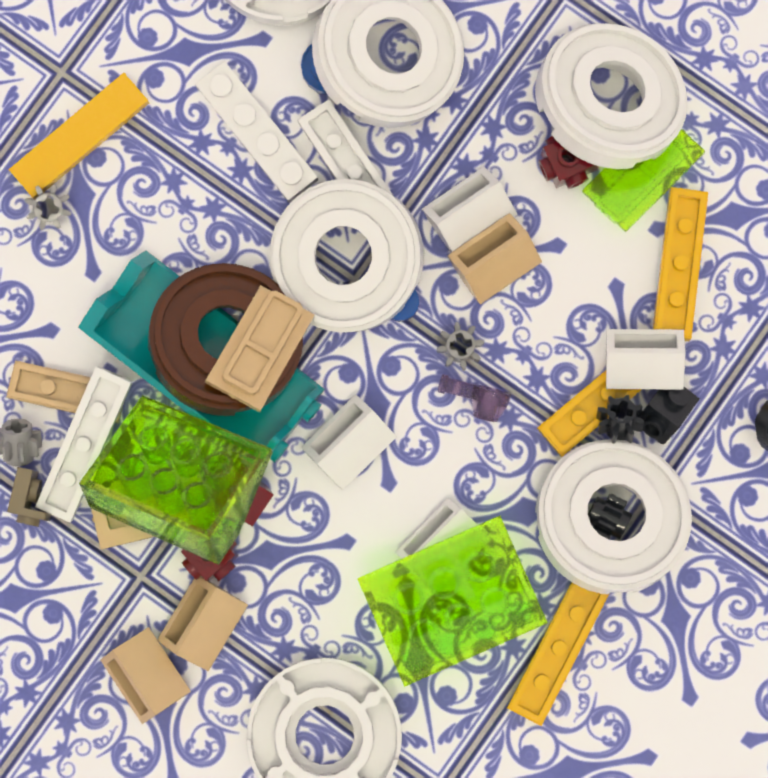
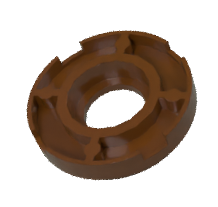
[148,263,303,416]

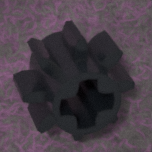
[596,395,644,444]
[588,493,632,539]

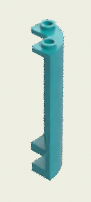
[78,251,325,469]

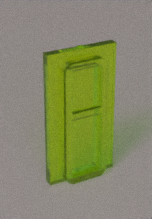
[582,129,705,232]

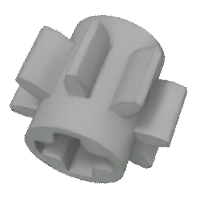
[25,184,71,230]
[437,322,484,371]
[0,419,42,466]

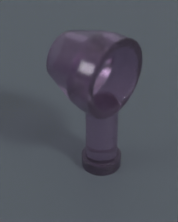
[438,374,511,422]

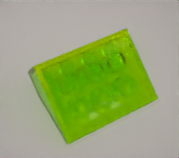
[79,395,273,565]
[357,516,548,687]

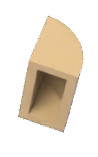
[447,213,542,304]
[157,577,248,671]
[100,627,191,724]

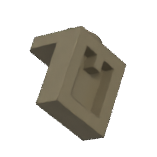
[7,467,52,527]

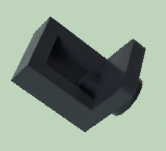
[639,387,700,444]

